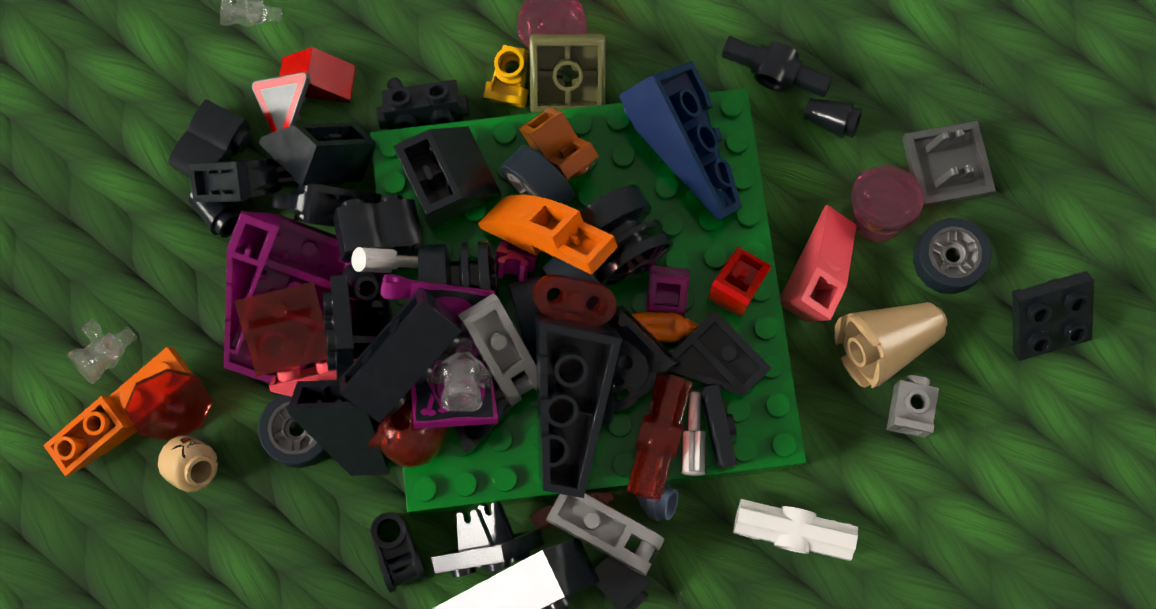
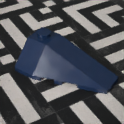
[619,61,742,220]

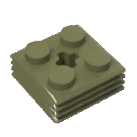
[530,34,606,113]

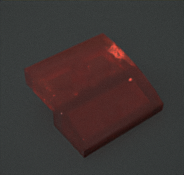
[235,281,327,377]

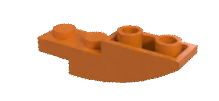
[478,194,618,275]
[43,347,196,476]

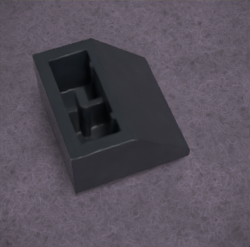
[259,122,376,186]
[393,126,501,228]

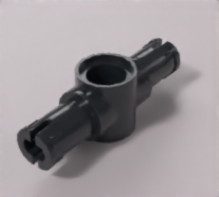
[722,36,833,98]

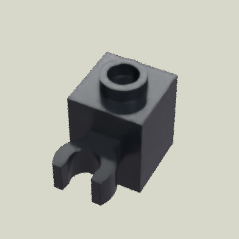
[595,550,659,609]

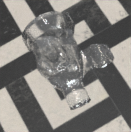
[220,0,282,27]
[67,319,137,384]
[428,338,492,412]

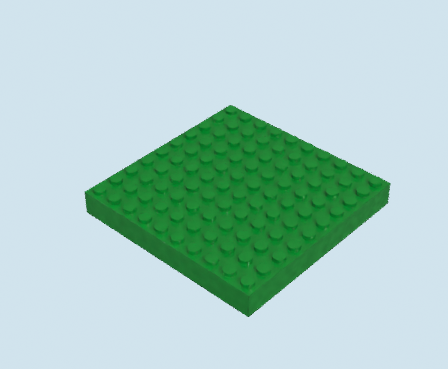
[370,88,806,516]

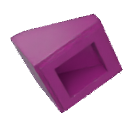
[646,266,690,315]

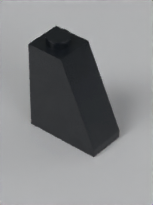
[287,380,397,476]

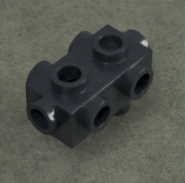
[377,77,470,130]

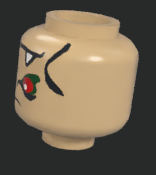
[158,435,218,492]

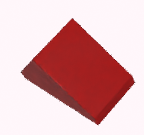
[279,47,356,102]
[707,247,772,318]

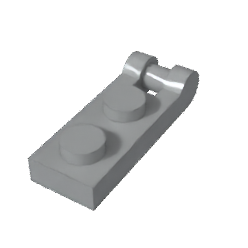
[458,293,537,406]
[546,494,665,576]

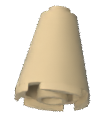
[835,302,947,388]

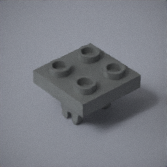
[902,121,996,209]

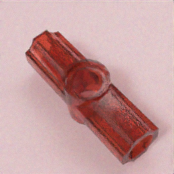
[626,373,692,501]

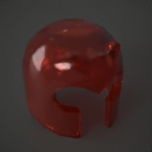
[369,393,449,468]

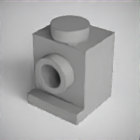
[886,375,939,438]

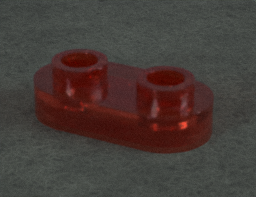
[533,274,617,326]

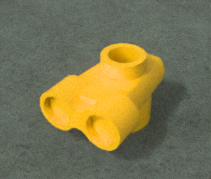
[483,45,529,108]

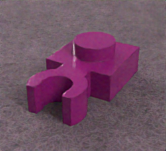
[495,239,540,282]

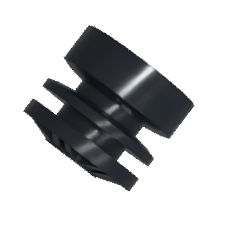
[580,184,673,288]
[418,240,499,298]

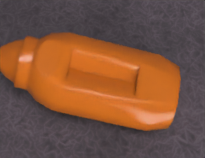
[632,312,700,343]

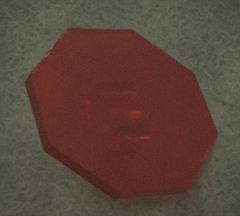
[125,369,212,441]

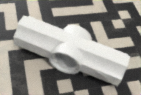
[733,499,858,561]

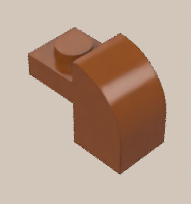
[519,107,599,182]

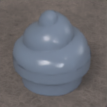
[636,483,679,521]

